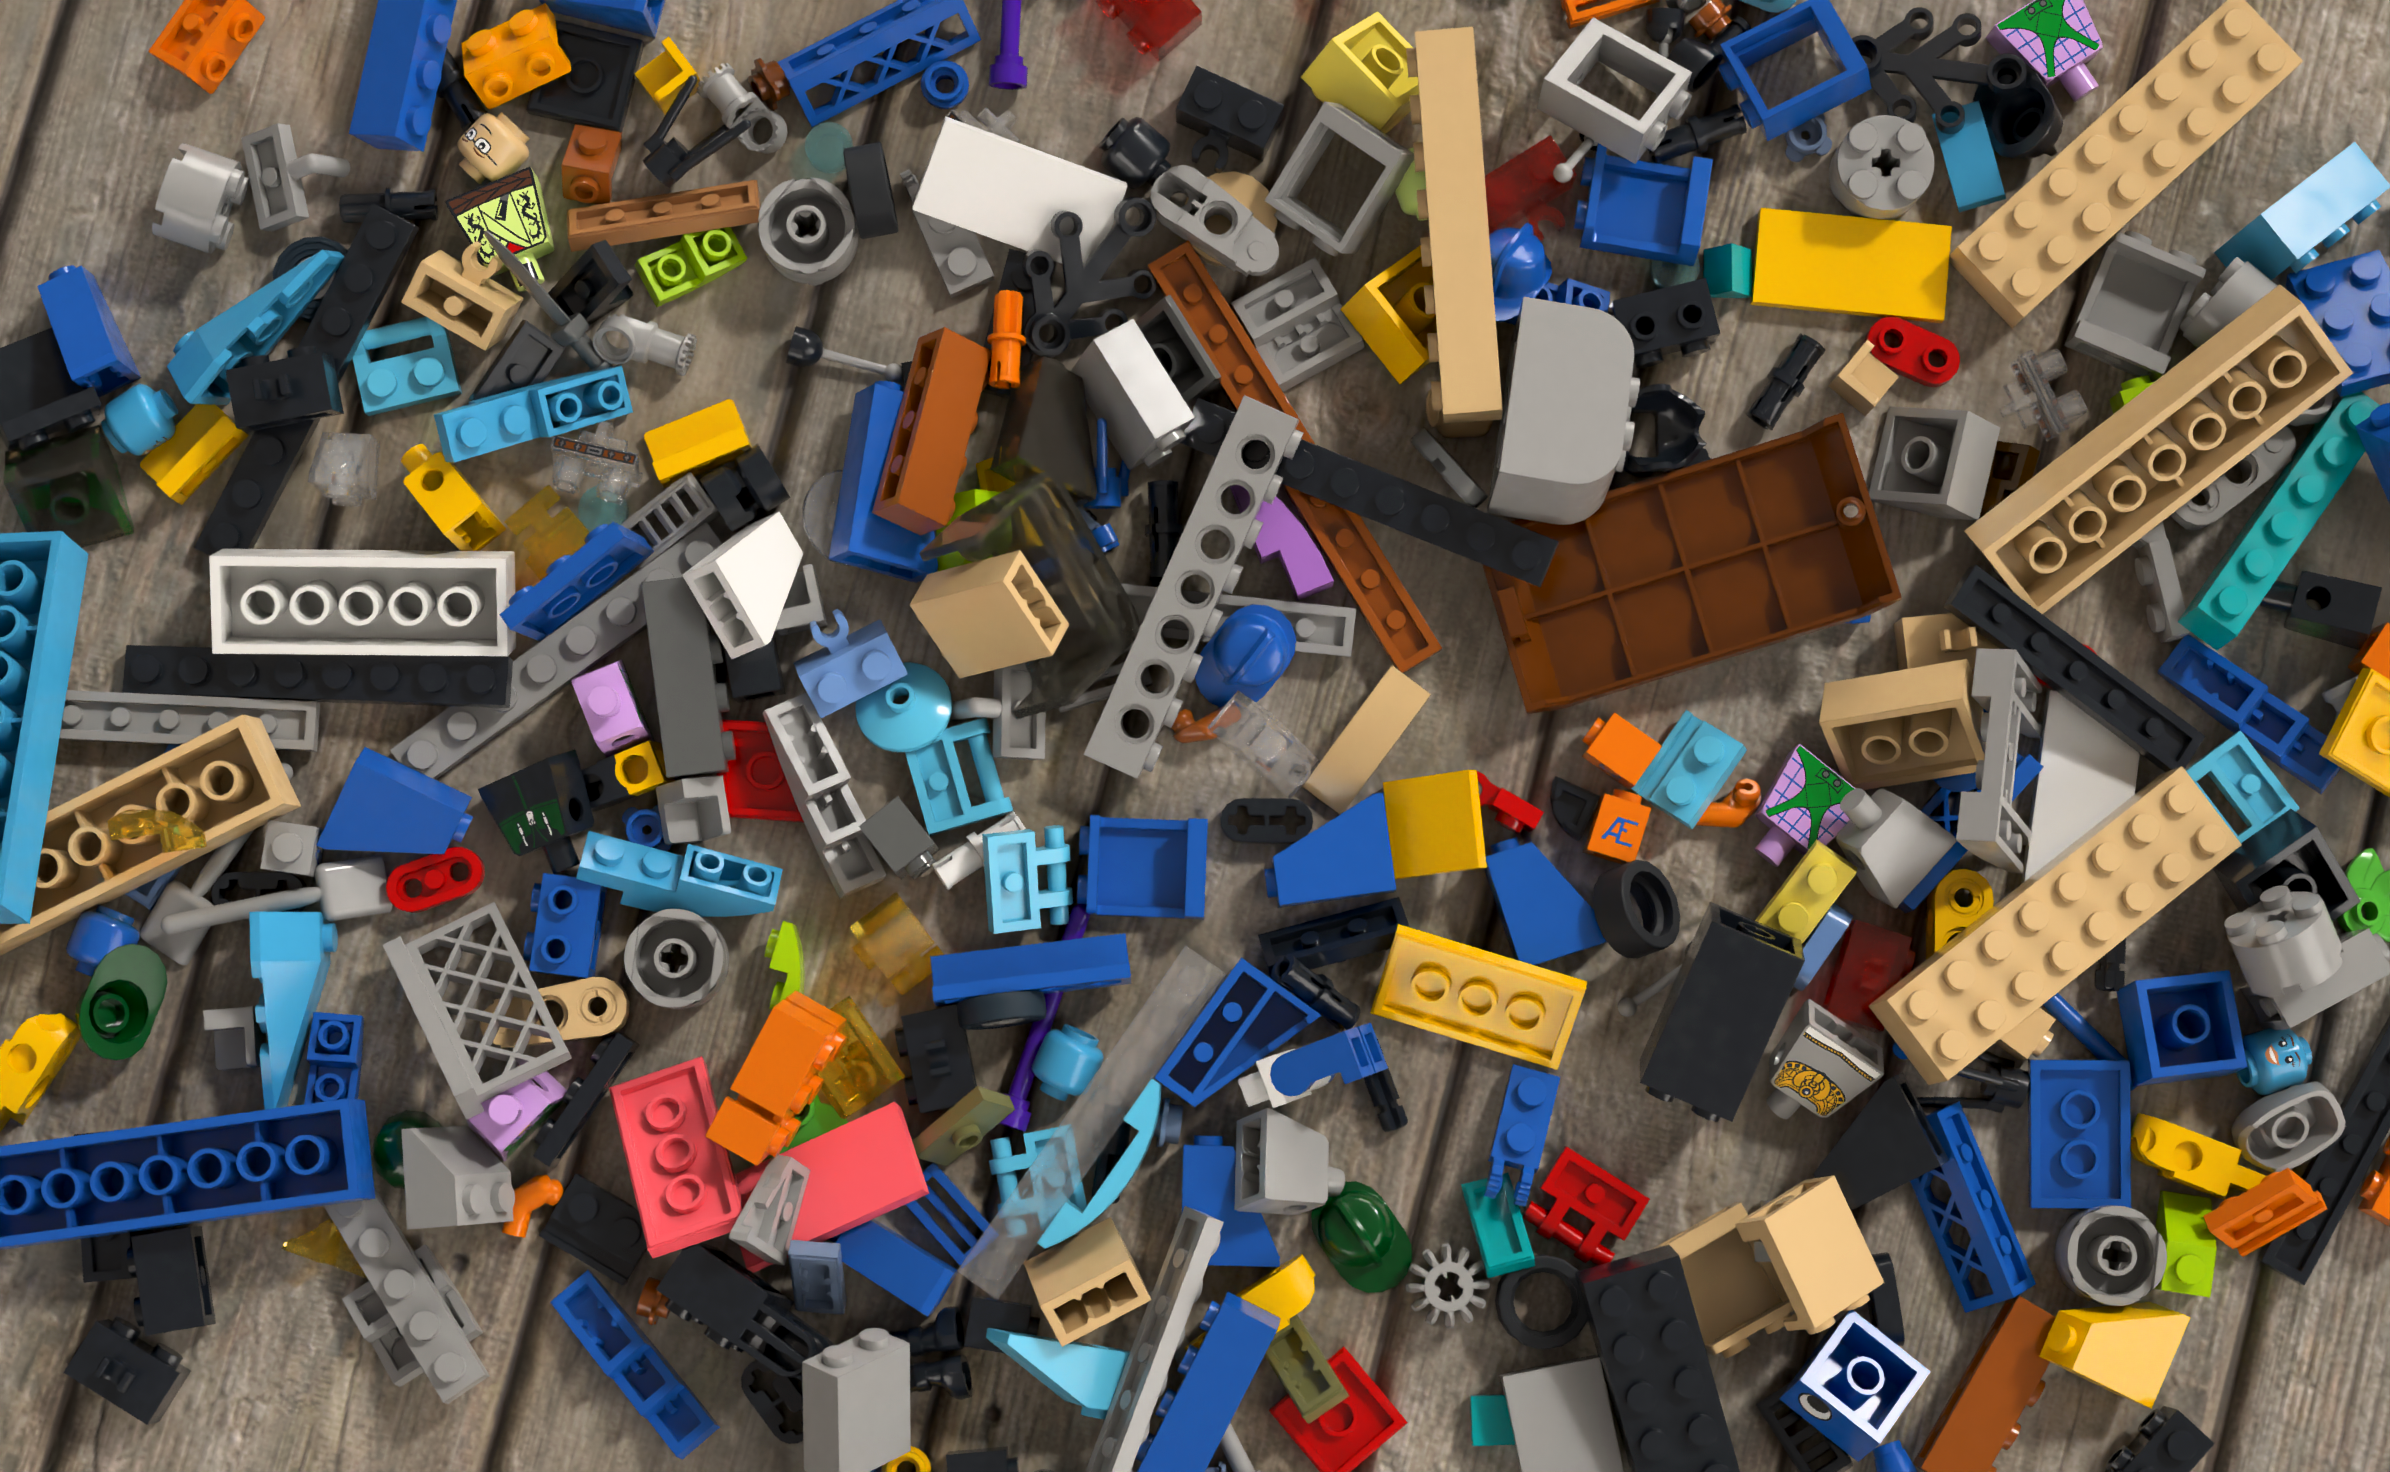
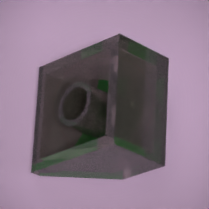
[4,425,134,548]

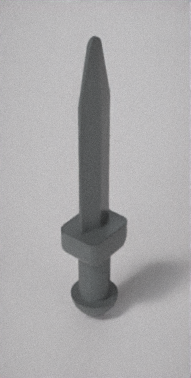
[484,230,613,372]

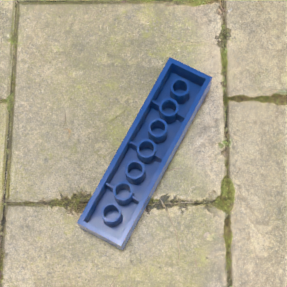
[0,1098,376,1250]

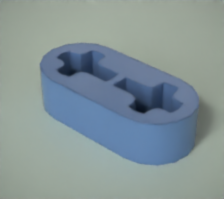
[1794,903,1853,991]

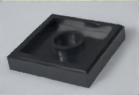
[526,20,644,132]

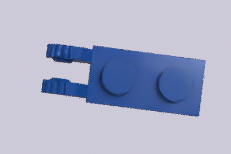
[1484,1064,1560,1207]

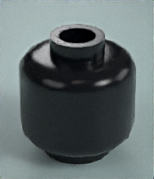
[1099,117,1171,189]

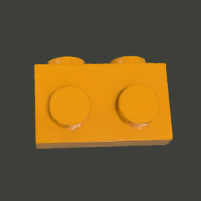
[461,3,571,109]

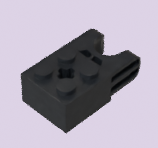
[656,1243,834,1380]

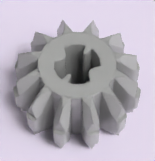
[1405,1244,1490,1329]

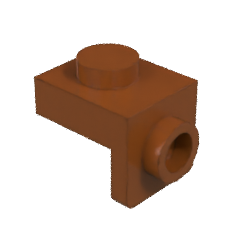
[561,124,622,204]

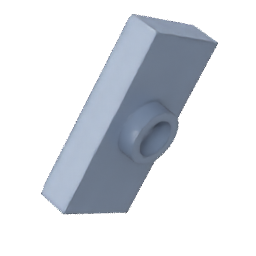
[788,1240,847,1314]

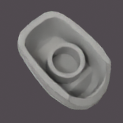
[2231,1081,2345,1173]

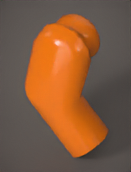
[1695,778,1762,828]
[502,1175,563,1238]

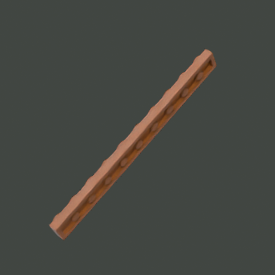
[1147,240,1442,674]

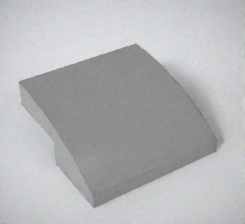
[1231,257,1365,392]
[342,1245,483,1387]

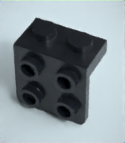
[0,328,101,451]

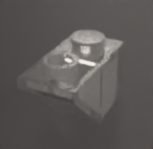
[308,432,380,507]
[1207,691,1320,798]

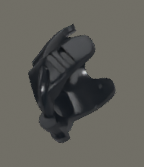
[1623,384,1706,476]

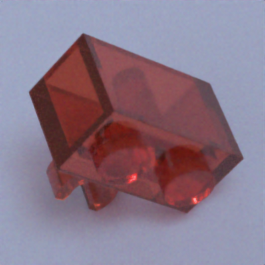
[1095,0,1202,61]
[1485,135,1577,243]
[1822,920,1915,1033]

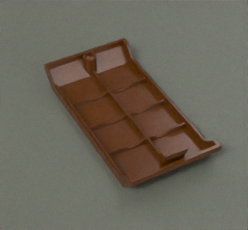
[1482,413,1902,714]

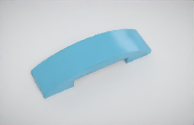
[1037,1079,1162,1249]

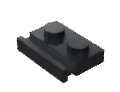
[539,1174,647,1286]

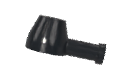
[1668,16,1752,92]

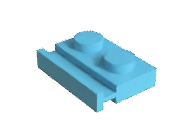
[1631,710,1747,829]

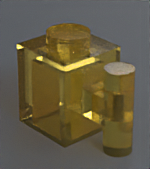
[504,484,590,580]
[850,892,945,996]

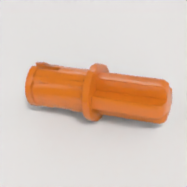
[987,290,1026,389]

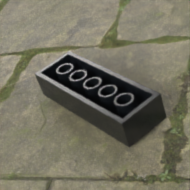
[1575,1245,1740,1472]

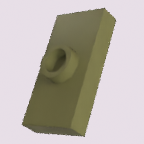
[912,1086,1015,1166]
[1264,1315,1350,1424]

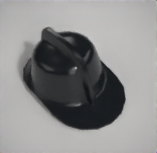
[1973,64,2063,159]

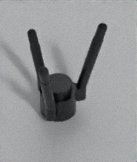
[643,75,751,188]
[1916,1050,2030,1113]

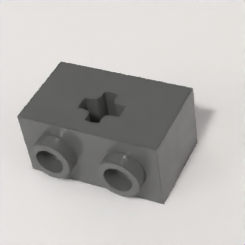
[859,796,940,880]

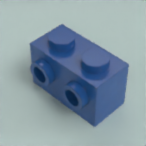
[523,873,608,979]

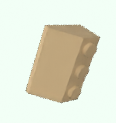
[1819,659,1986,790]

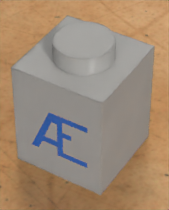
[260,820,324,877]

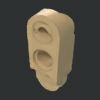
[480,977,630,1049]

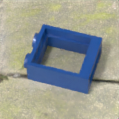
[1718,0,1872,141]

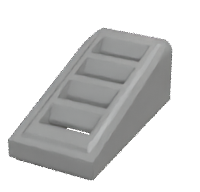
[621,471,721,568]

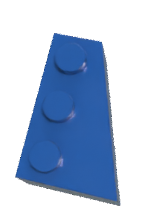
[1154,957,1322,1108]

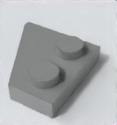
[729,1155,810,1266]

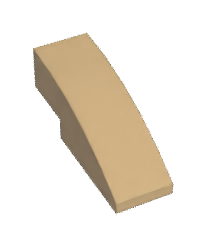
[1302,666,1431,815]

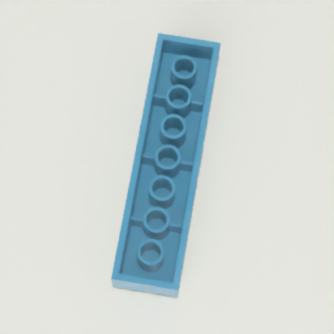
[0,531,89,924]

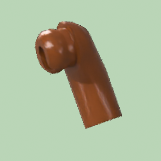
[1171,702,1244,743]

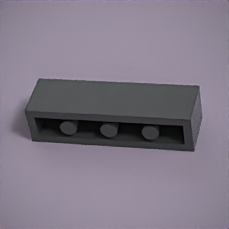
[641,577,736,779]

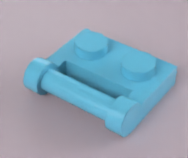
[352,317,462,416]
[905,718,1013,836]
[2185,730,2300,843]

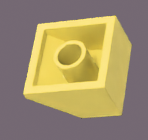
[1301,12,1419,134]

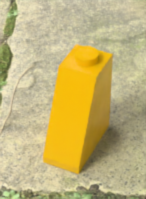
[2039,1302,2190,1409]

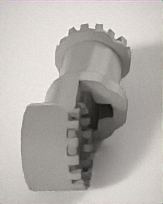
[697,63,788,154]
[593,314,697,376]

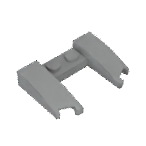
[1956,648,2042,873]

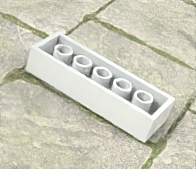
[209,549,516,656]

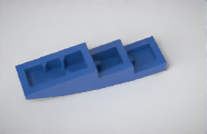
[2158,634,2341,794]
[550,1270,720,1460]

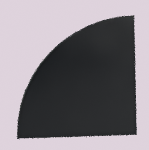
[1550,776,1600,841]

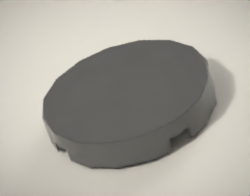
[1411,427,1489,508]

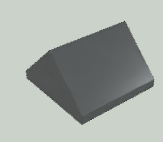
[1135,295,1221,408]

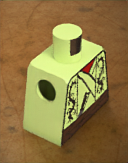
[445,167,554,292]

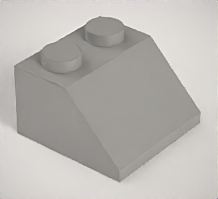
[1869,406,2000,521]
[401,1126,515,1230]

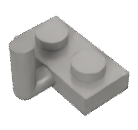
[241,123,351,232]
[950,661,1046,760]

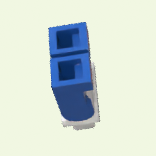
[1238,1022,1388,1108]

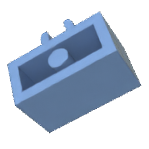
[794,609,908,718]

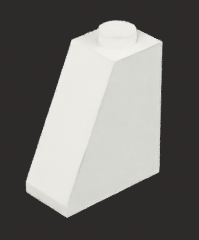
[682,512,803,659]

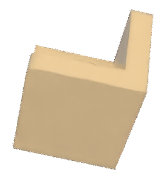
[1829,340,1899,417]

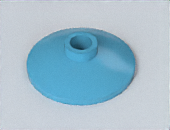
[855,662,953,752]

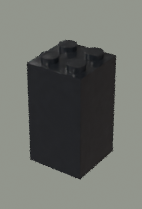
[1640,902,1805,1122]

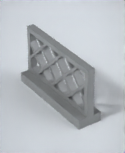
[383,902,572,1120]

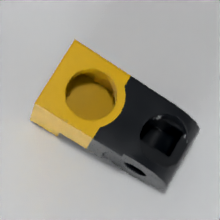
[581,741,675,812]

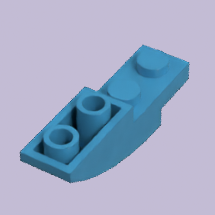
[434,366,633,463]
[576,831,783,917]

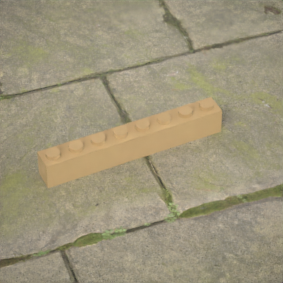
[1406,27,1502,424]

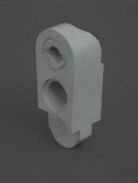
[1150,165,1279,277]
[2170,426,2296,531]

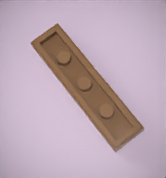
[567,180,761,252]

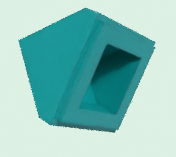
[1703,243,1752,298]

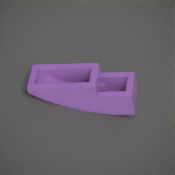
[1230,485,1334,601]

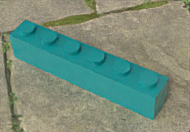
[2178,392,2381,651]

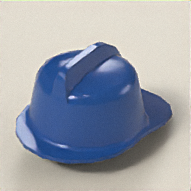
[1489,222,1552,322]
[1195,604,1296,709]

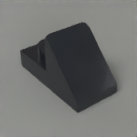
[548,240,633,325]

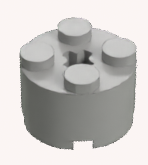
[1829,115,1934,220]
[152,143,250,254]
[758,177,859,286]
[2179,257,2278,348]
[2224,885,2344,997]
[624,909,729,1010]
[2055,1205,2167,1306]

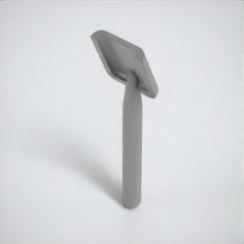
[139,763,293,965]
[161,855,392,934]

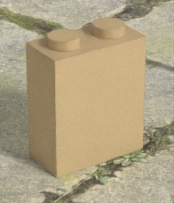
[910,550,1069,678]
[1023,1217,1151,1347]

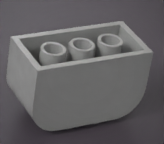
[1487,297,1640,525]

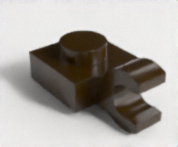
[1979,441,2040,519]

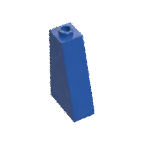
[829,381,938,583]

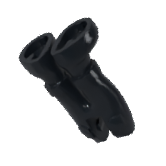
[836,1306,973,1400]

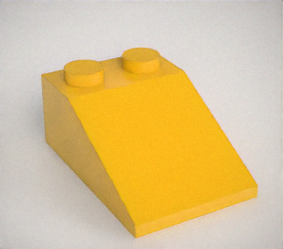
[1340,245,1437,384]

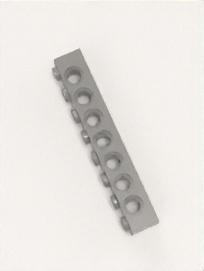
[1083,395,1304,779]

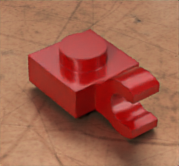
[1477,771,1544,834]

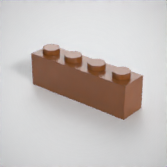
[872,327,991,535]
[1913,1295,2056,1472]

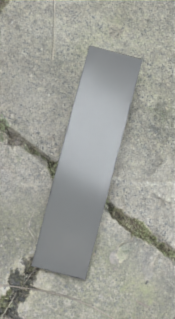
[763,693,886,899]

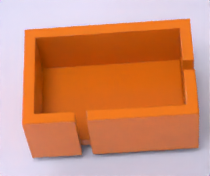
[705,991,847,1166]

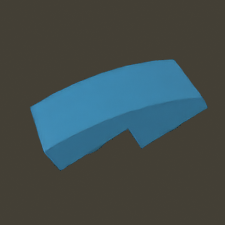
[1932,101,2006,212]

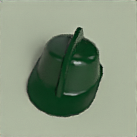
[75,944,168,1061]
[1311,1181,1412,1293]

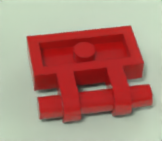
[1522,1146,1650,1265]

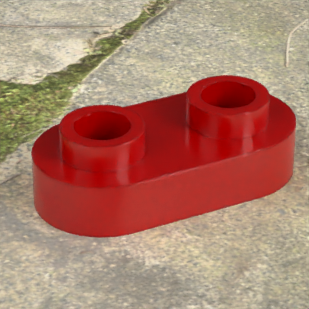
[1865,317,1960,387]
[386,847,485,913]

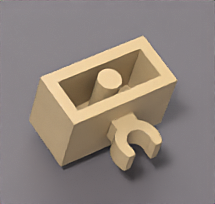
[401,241,524,351]
[1894,613,1999,675]

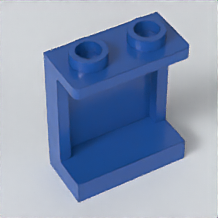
[1573,143,1713,266]
[1077,815,1208,920]

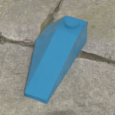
[167,250,345,405]
[249,912,338,1110]

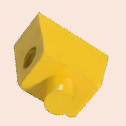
[401,444,507,551]

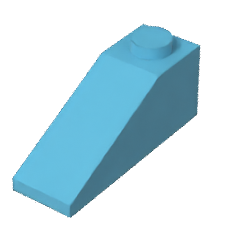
[986,1328,1130,1419]

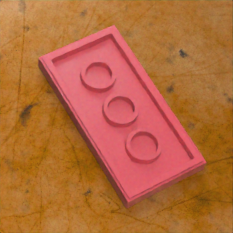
[609,1056,743,1259]
[735,1102,929,1273]

